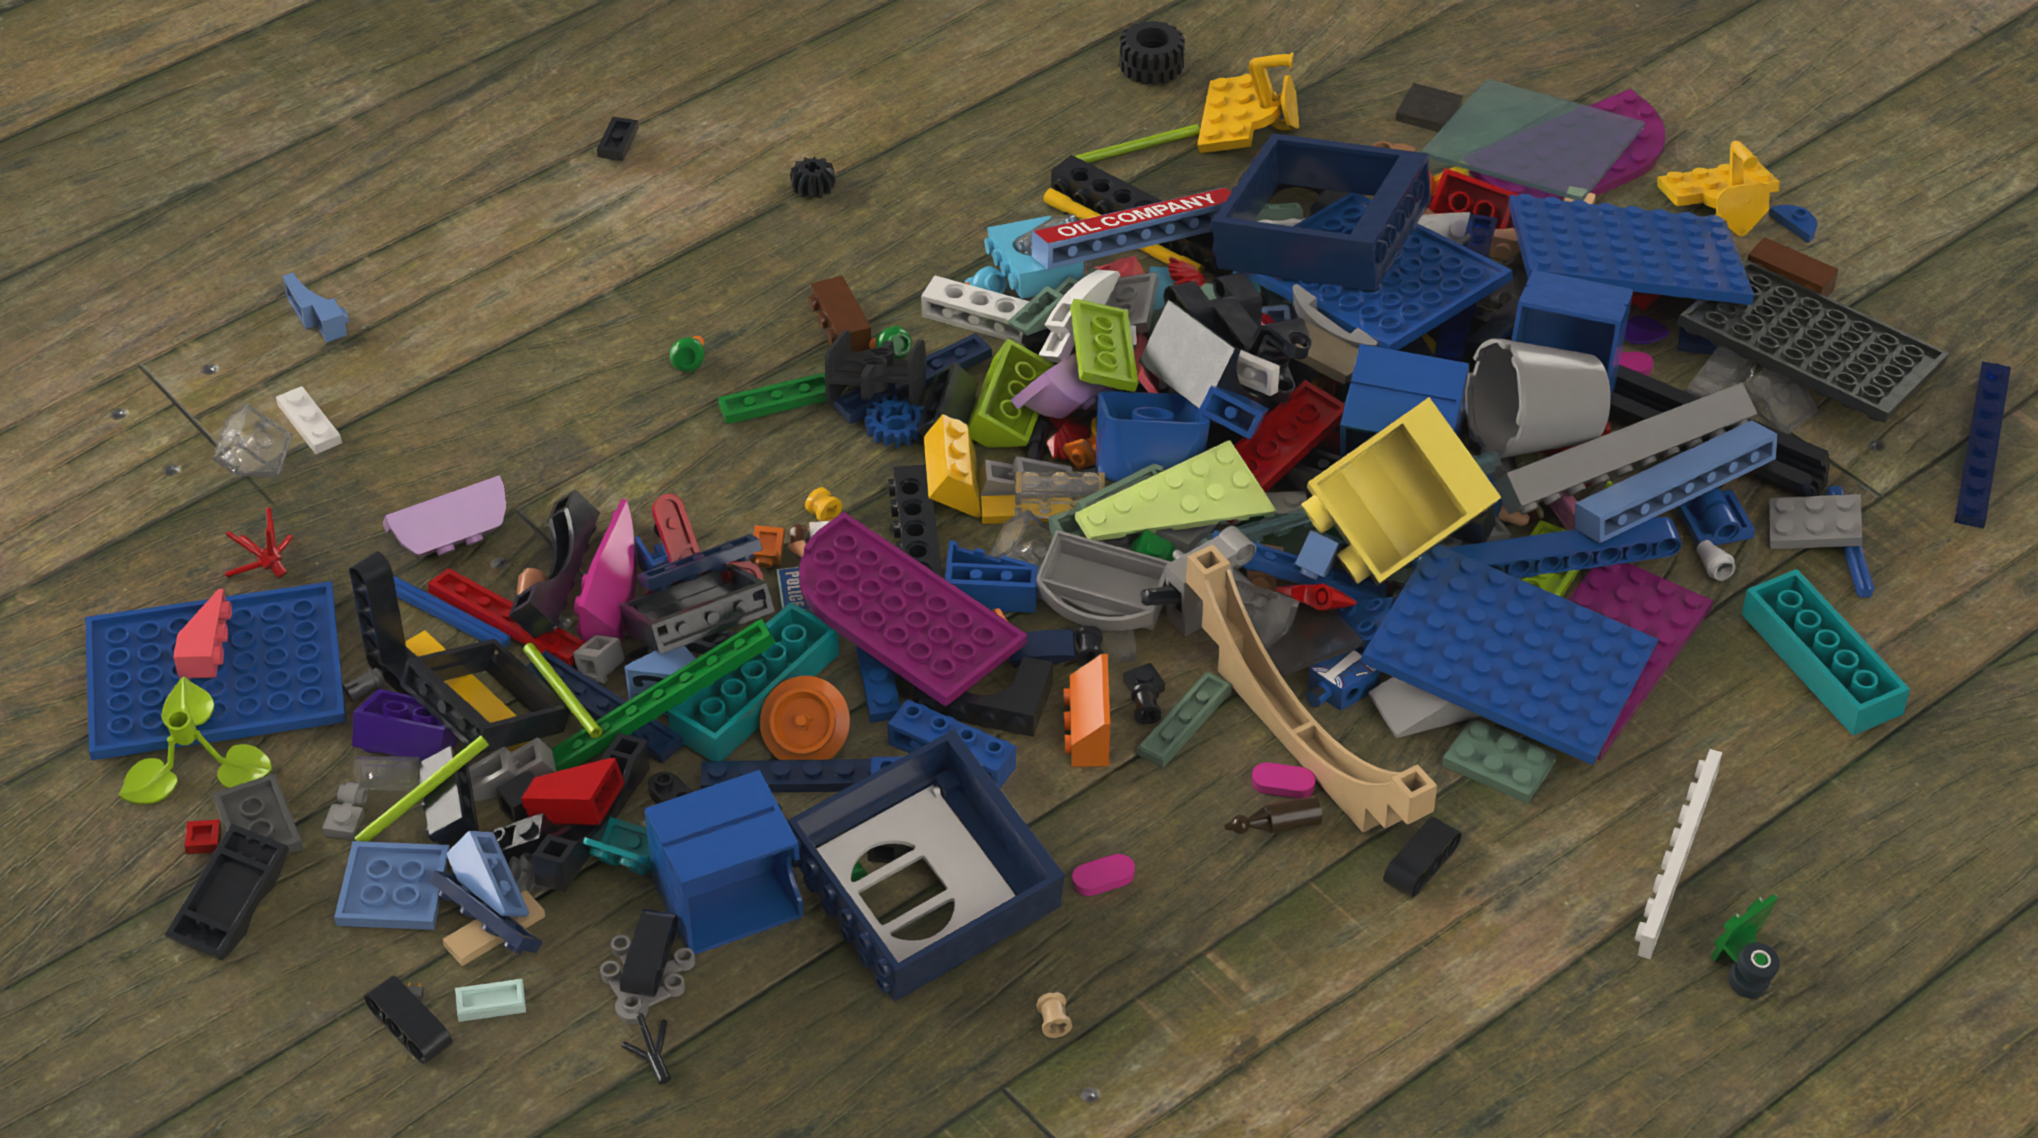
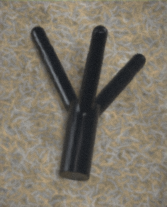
[621,1013,671,1085]

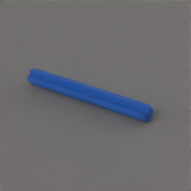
[1826,485,1875,598]
[393,576,511,648]

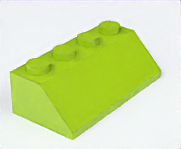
[967,338,1055,448]

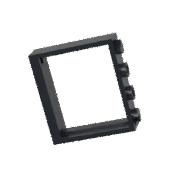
[619,563,775,654]
[400,639,570,755]

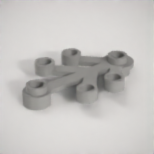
[600,932,695,1024]

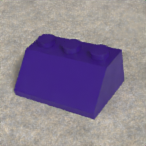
[352,689,458,761]

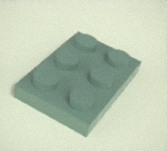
[1442,718,1557,804]

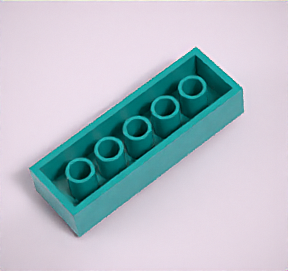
[1742,569,1910,736]
[668,602,839,761]

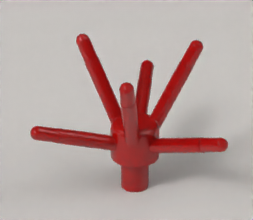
[225,507,293,579]

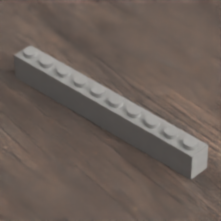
[1494,382,1757,515]

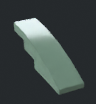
[1007,267,1098,336]

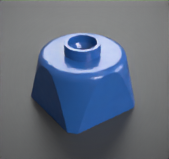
[1096,391,1210,482]

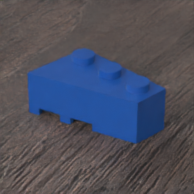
[945,540,1038,613]

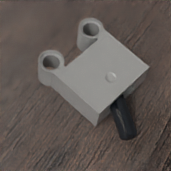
[1140,526,1257,637]

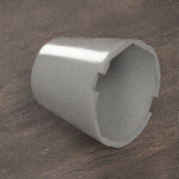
[1465,339,1611,459]

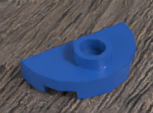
[1769,205,1818,243]

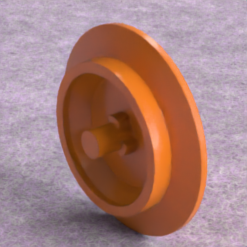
[760,676,850,760]

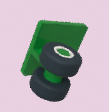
[1710,894,1780,998]

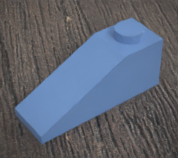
[1295,530,1347,580]
[446,831,529,917]

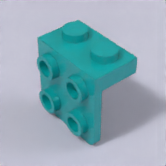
[582,817,652,876]

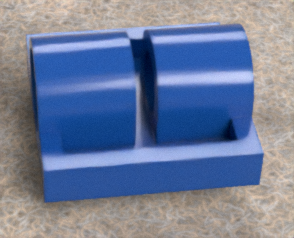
[1675,487,1755,546]
[1322,597,1395,655]

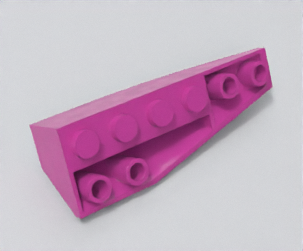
[574,499,637,645]

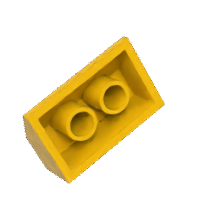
[924,414,982,518]

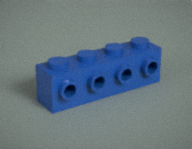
[888,699,1016,788]

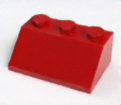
[1429,168,1520,243]

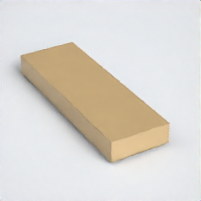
[443,890,545,966]

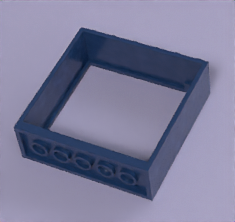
[1210,133,1431,291]

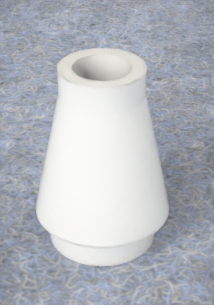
[1696,540,1735,581]

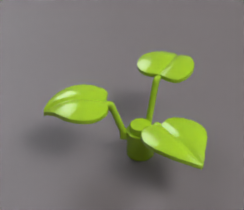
[119,676,272,805]

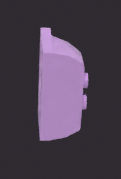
[1011,352,1114,419]
[382,475,506,557]

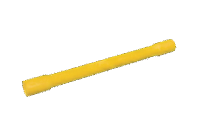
[1043,188,1204,275]

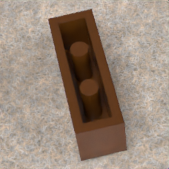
[1747,237,1838,297]
[808,275,871,352]

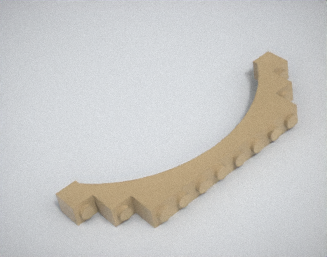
[1186,545,1437,833]

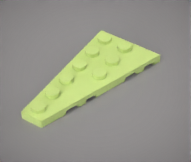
[1075,440,1277,541]

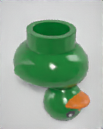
[869,325,912,359]
[669,336,705,372]

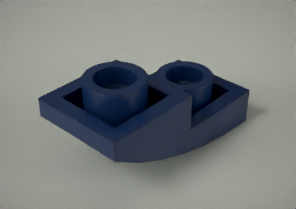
[1010,630,1077,668]

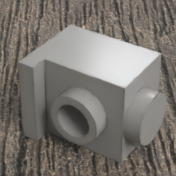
[573,634,625,684]

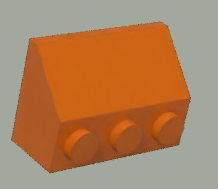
[1063,654,1110,767]

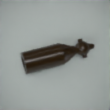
[1224,795,1322,834]

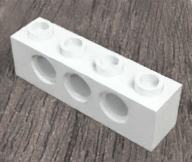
[921,276,1030,345]

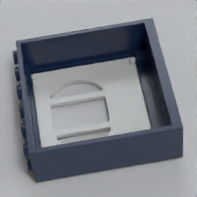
[788,729,1065,1002]

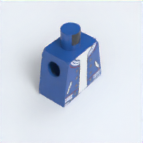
[1306,638,1380,710]

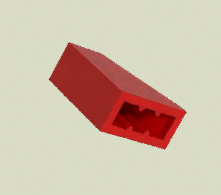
[521,758,625,825]

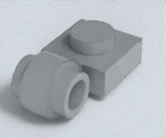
[322,782,368,841]

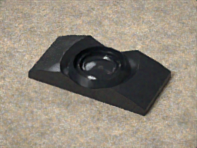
[164,824,289,961]

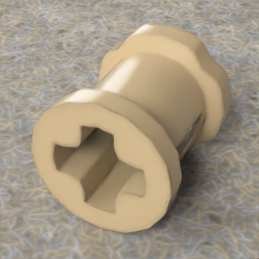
[1036,992,1072,1038]

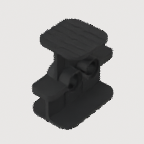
[825,330,927,406]

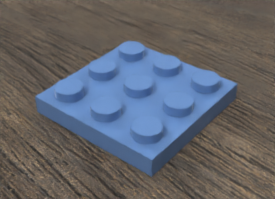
[334,841,450,930]

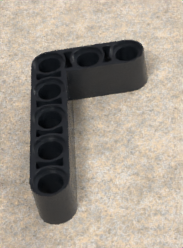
[349,551,418,695]

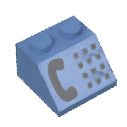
[625,646,696,716]

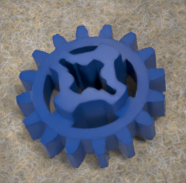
[865,395,924,448]

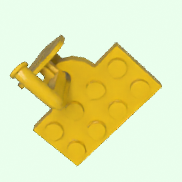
[1197,52,1299,153]
[1657,140,1780,237]

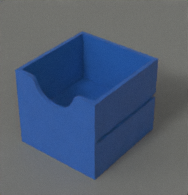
[1512,270,1634,400]
[1340,344,1469,457]
[644,770,804,955]

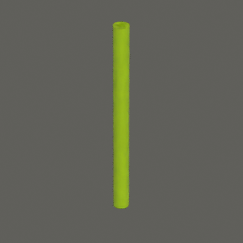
[1075,124,1200,163]
[523,643,602,738]
[354,735,489,842]

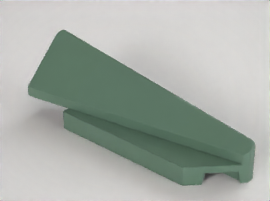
[1048,463,1165,539]

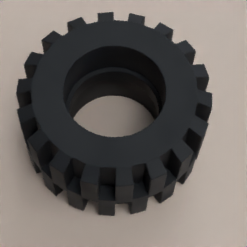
[1119,20,1185,85]

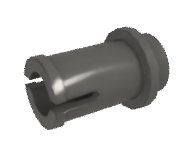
[343,668,385,703]

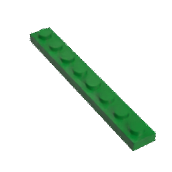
[552,618,776,772]

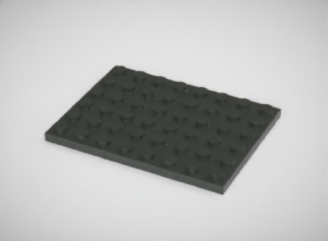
[1676,260,1949,423]

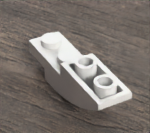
[1039,270,1120,363]

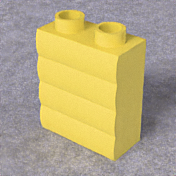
[1301,397,1501,586]

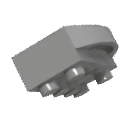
[1036,530,1170,631]

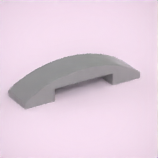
[1292,284,1378,349]

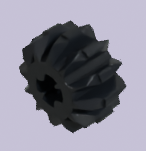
[790,156,836,199]

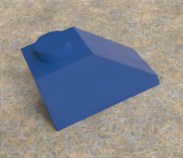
[1198,385,1269,439]

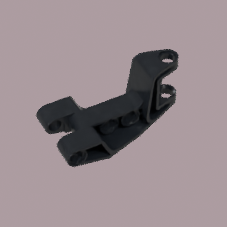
[1163,273,1312,403]

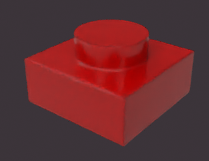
[184,819,222,854]

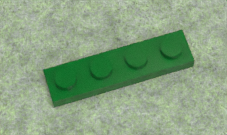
[718,372,826,424]

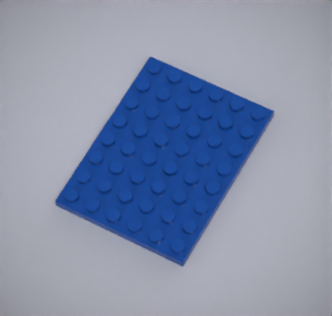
[1235,193,1513,351]
[1508,194,1754,305]
[1360,544,1658,765]
[85,581,346,761]

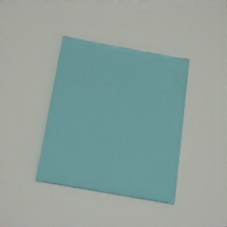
[1421,79,1645,200]

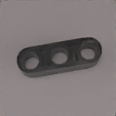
[1383,817,1462,898]
[620,909,678,997]
[364,976,453,1064]

